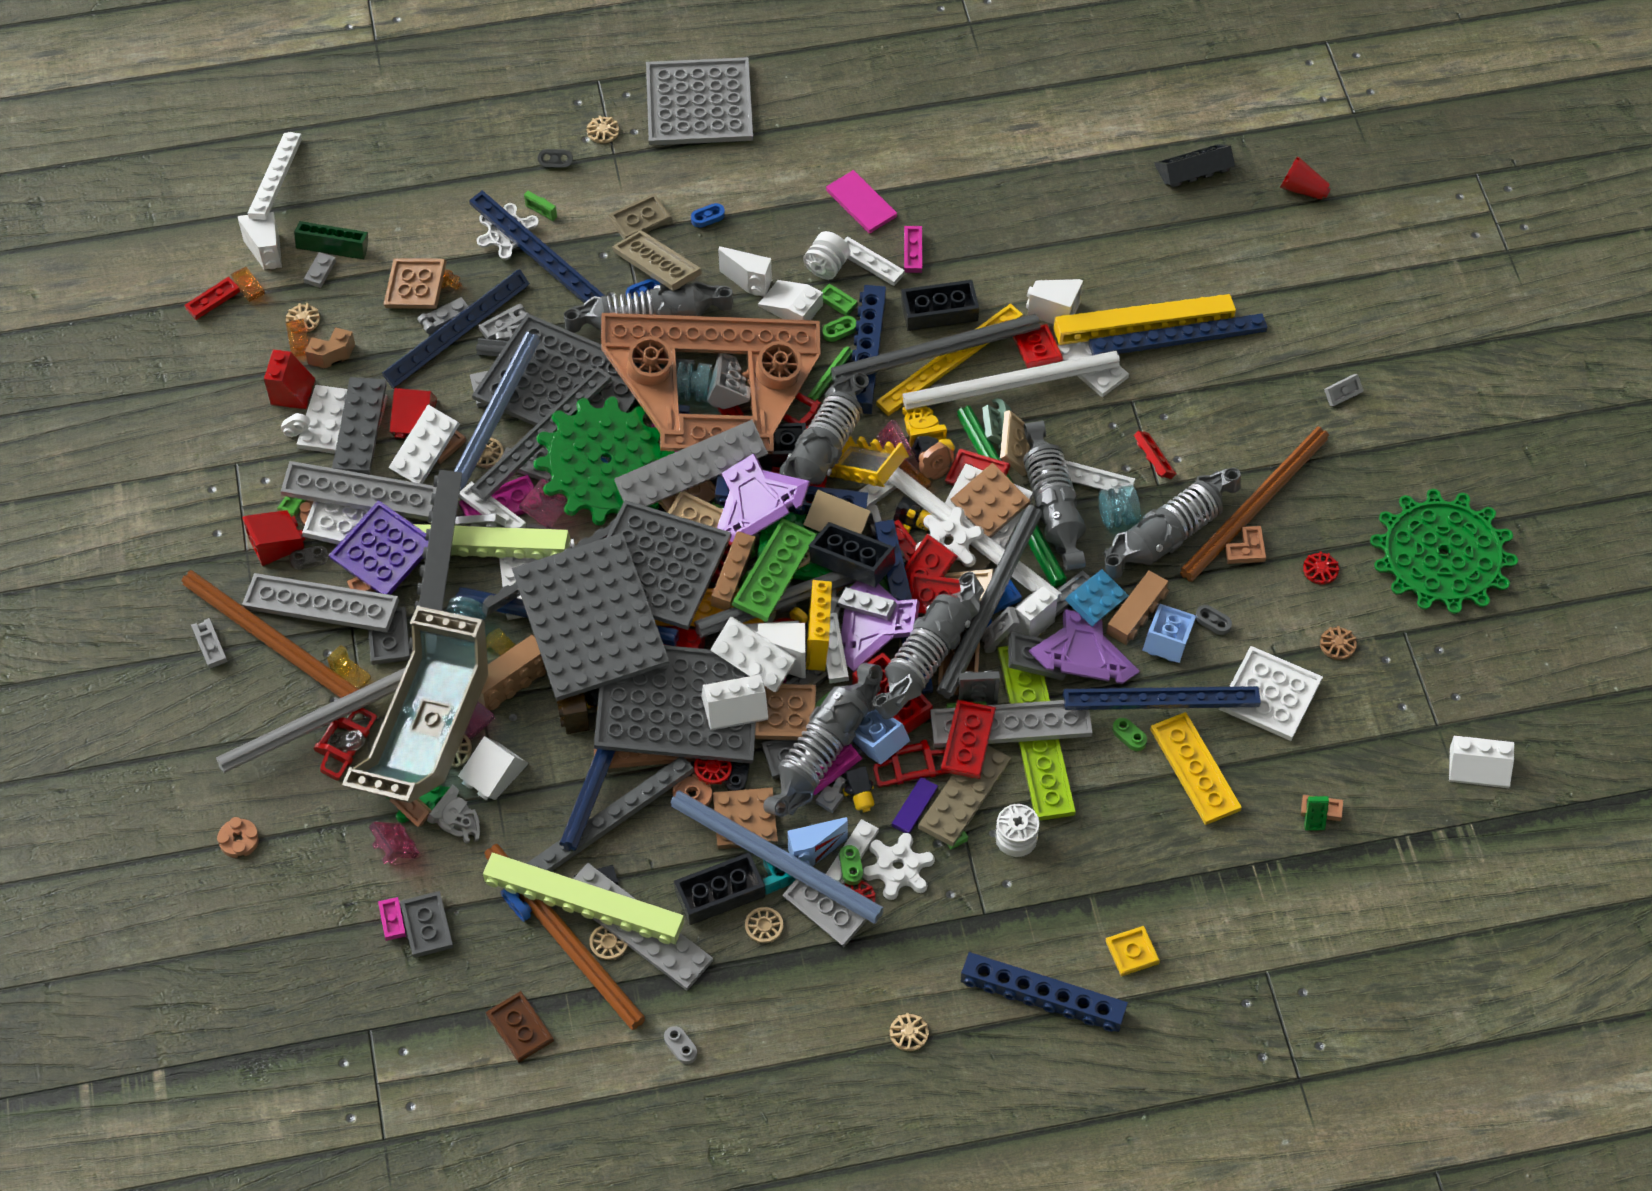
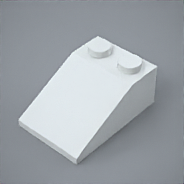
[718,246,772,297]
[758,280,823,320]

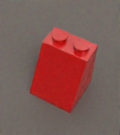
[264,349,315,409]
[389,388,437,439]
[242,510,305,566]

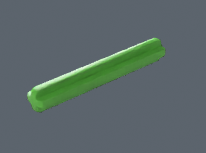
[808,346,853,401]

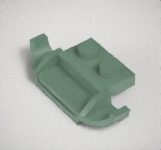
[982,398,1017,462]

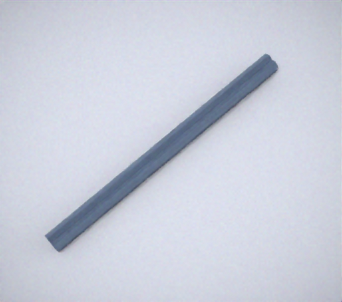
[454,332,540,491]
[671,790,884,924]

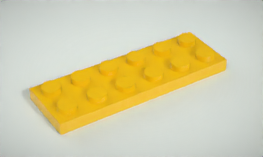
[1150,712,1242,825]

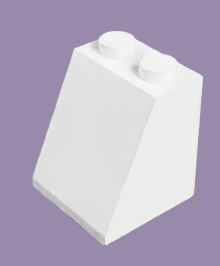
[238,212,282,270]
[1026,279,1083,324]
[1012,586,1058,637]
[756,623,806,678]
[458,736,528,800]

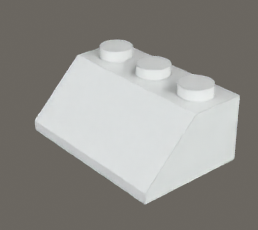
[701,674,768,730]
[1449,736,1514,788]

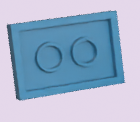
[1065,569,1129,627]

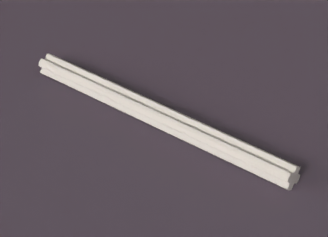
[903,351,1120,410]
[888,467,1062,602]

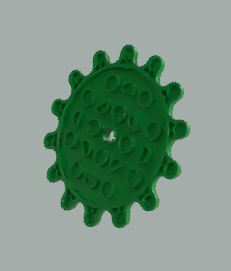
[533,397,675,526]
[1370,489,1518,614]

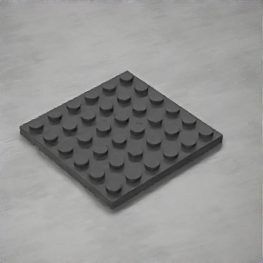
[606,500,732,630]

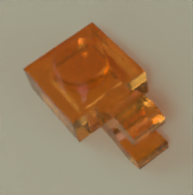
[441,269,462,289]

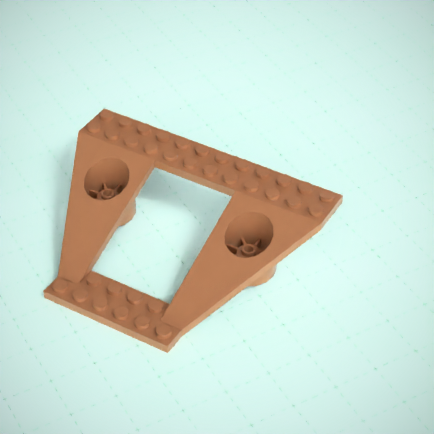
[601,313,821,454]

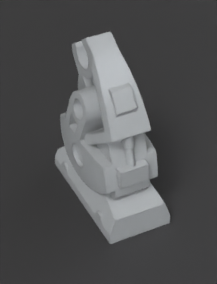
[427,784,480,844]

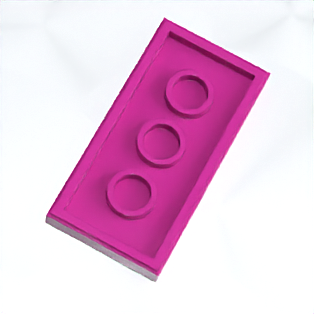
[826,170,897,234]
[459,475,543,516]

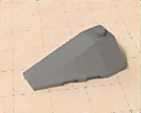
[707,353,750,409]

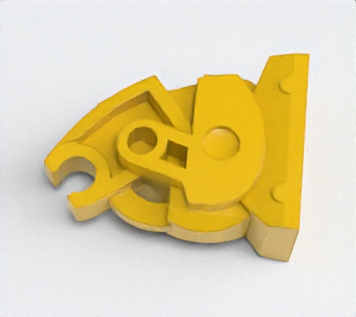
[902,406,947,448]

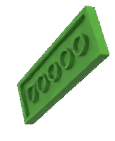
[732,518,817,622]

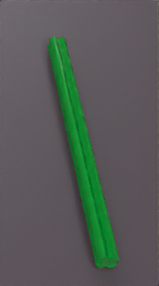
[957,405,1067,588]

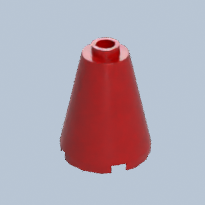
[1280,156,1331,200]

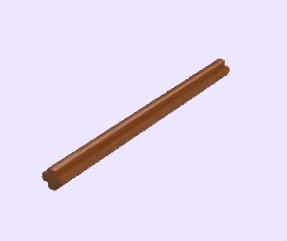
[1180,427,1329,582]
[182,570,359,698]
[484,844,645,1030]

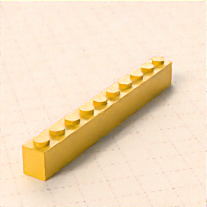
[1054,294,1236,345]

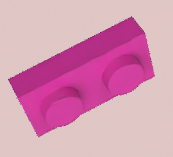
[378,897,406,941]

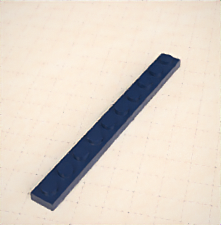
[469,190,605,303]
[382,269,530,388]
[1088,314,1268,356]
[874,520,933,694]
[1063,686,1261,710]

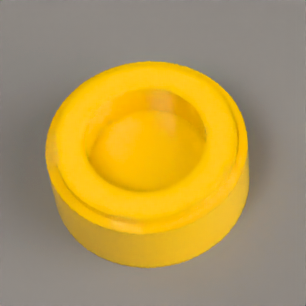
[789,607,809,624]

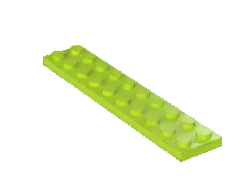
[998,646,1076,821]

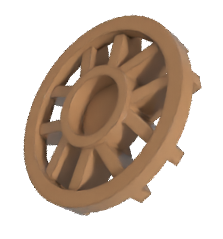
[1320,626,1357,660]

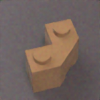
[305,327,355,368]

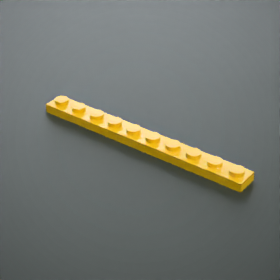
[876,303,1023,416]

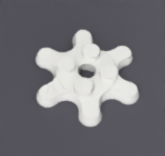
[477,203,539,260]
[915,507,984,567]
[863,833,935,900]

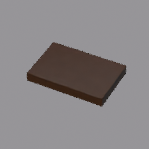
[485,991,554,1063]

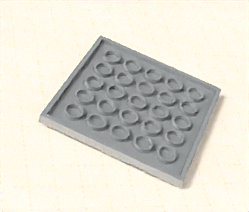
[646,57,753,145]

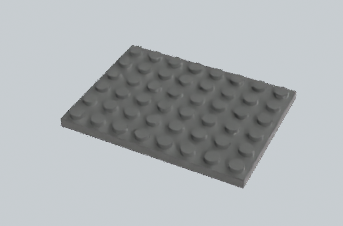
[472,313,655,426]
[512,533,670,701]
[594,645,756,764]

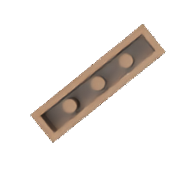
[711,531,755,611]
[1107,570,1169,645]

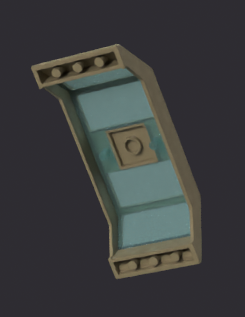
[342,606,488,803]

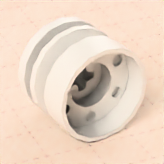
[803,231,851,280]
[995,804,1039,857]

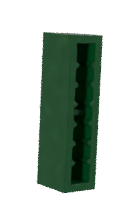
[294,221,368,260]

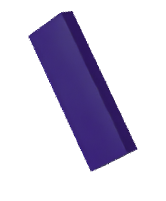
[892,777,938,834]

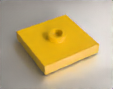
[1106,926,1160,977]

